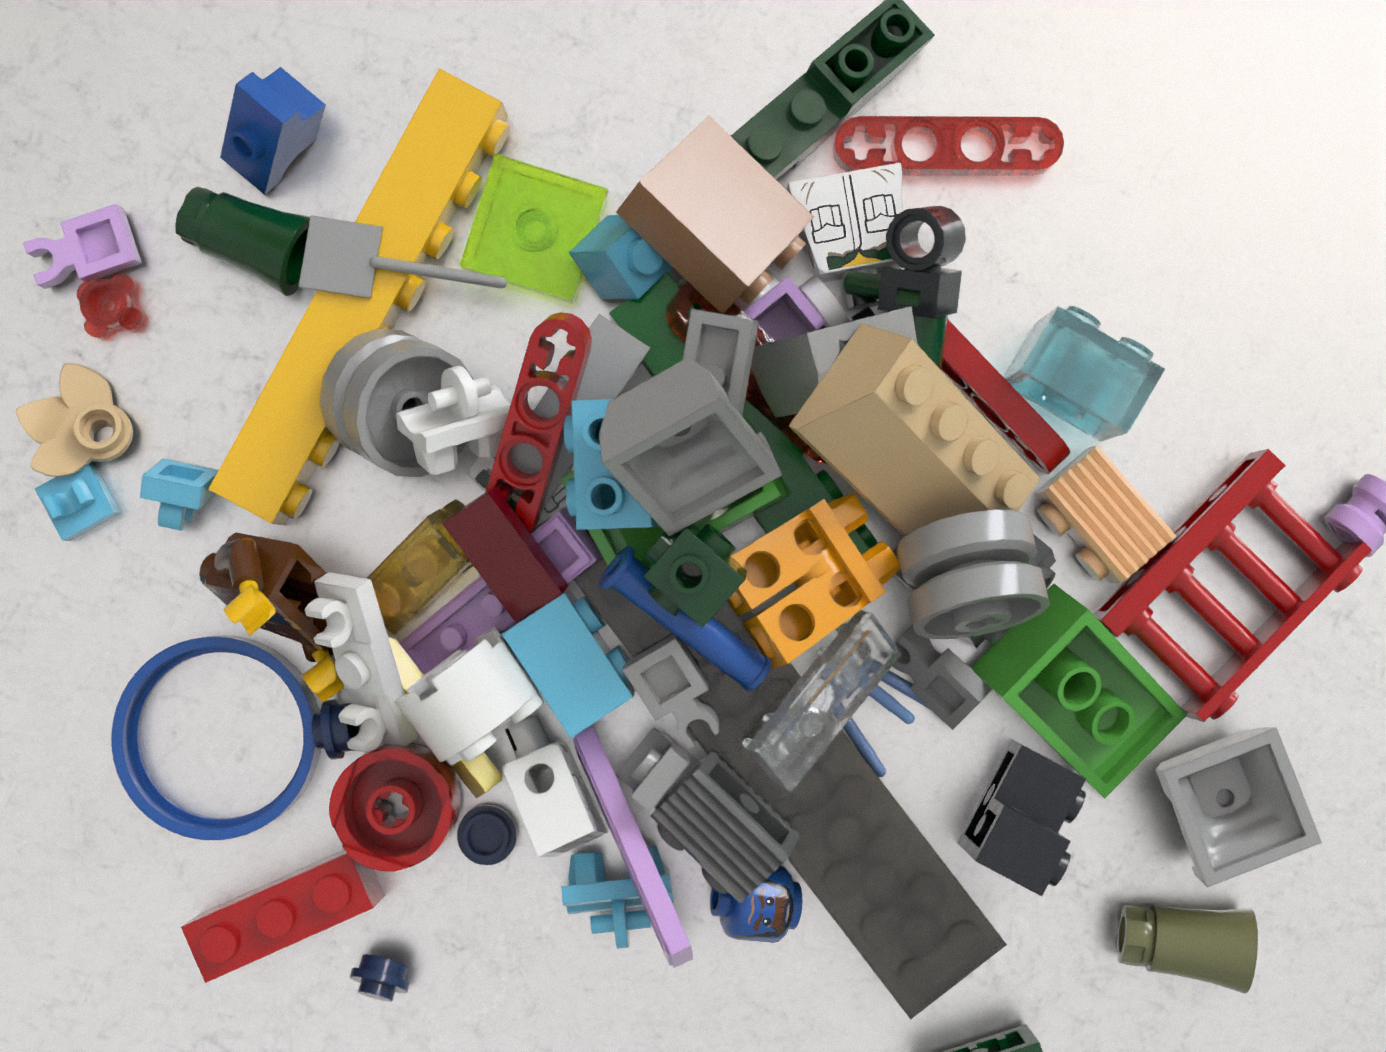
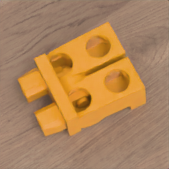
[727,493,900,669]

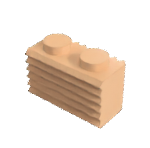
[1034,445,1176,583]

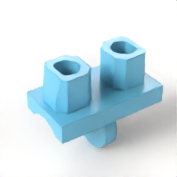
[561,845,674,949]

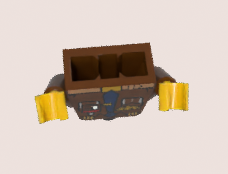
[199,532,344,702]

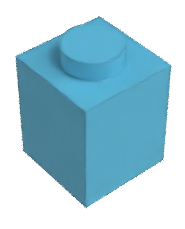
[568,215,672,300]

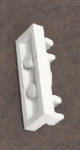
[305,572,418,753]

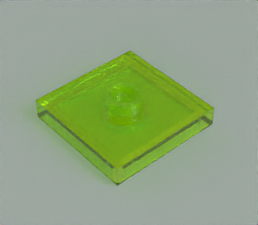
[459,153,609,304]

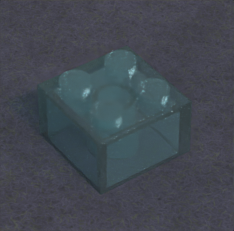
[1003,306,1165,442]

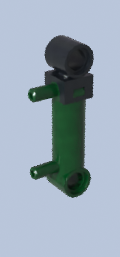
[843,205,966,370]

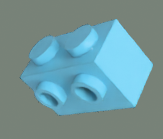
[564,399,659,530]

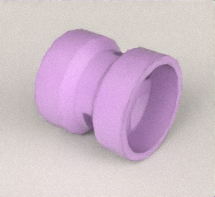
[1324,474,1386,557]

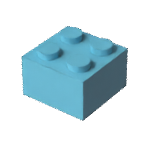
[502,592,636,739]

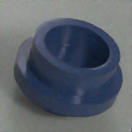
[312,699,359,760]
[457,805,517,865]
[349,954,410,1002]

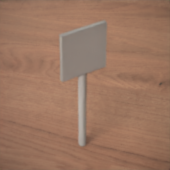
[299,215,507,299]

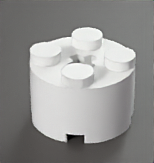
[395,627,544,765]

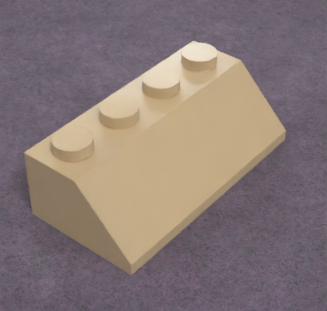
[789,323,1040,537]

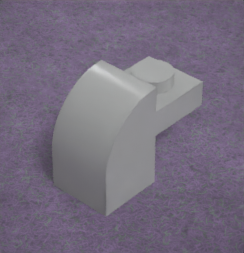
[615,728,700,812]

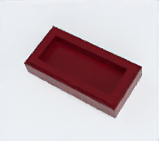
[442,486,569,623]

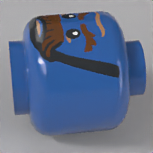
[710,865,803,943]

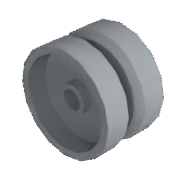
[320,328,474,477]
[896,510,1050,639]

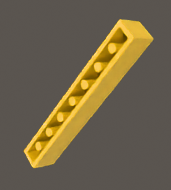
[208,68,510,525]

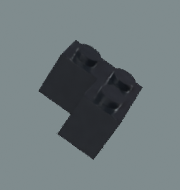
[957,739,1086,897]

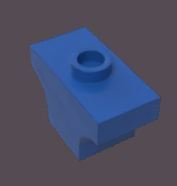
[220,67,326,195]

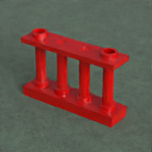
[1093,449,1372,722]

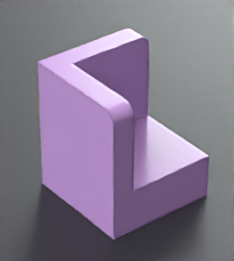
[741,276,826,346]

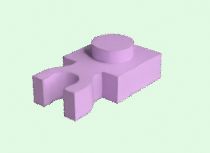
[23,204,142,289]

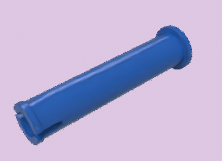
[599,546,772,692]

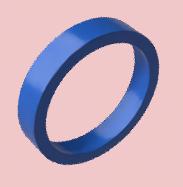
[111,635,321,840]

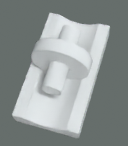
[396,365,511,475]

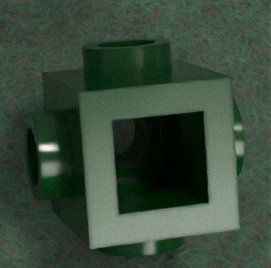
[644,523,748,628]

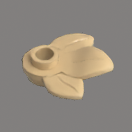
[16,363,133,477]

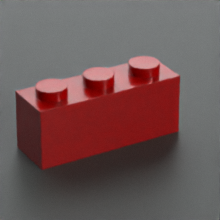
[181,850,385,983]

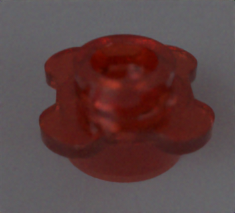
[77,273,143,338]

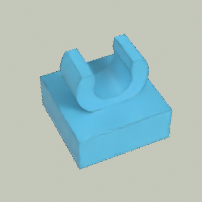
[140,458,218,531]
[35,461,121,541]

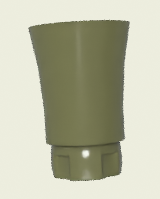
[1117,905,1258,994]

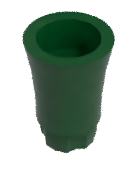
[175,187,310,296]

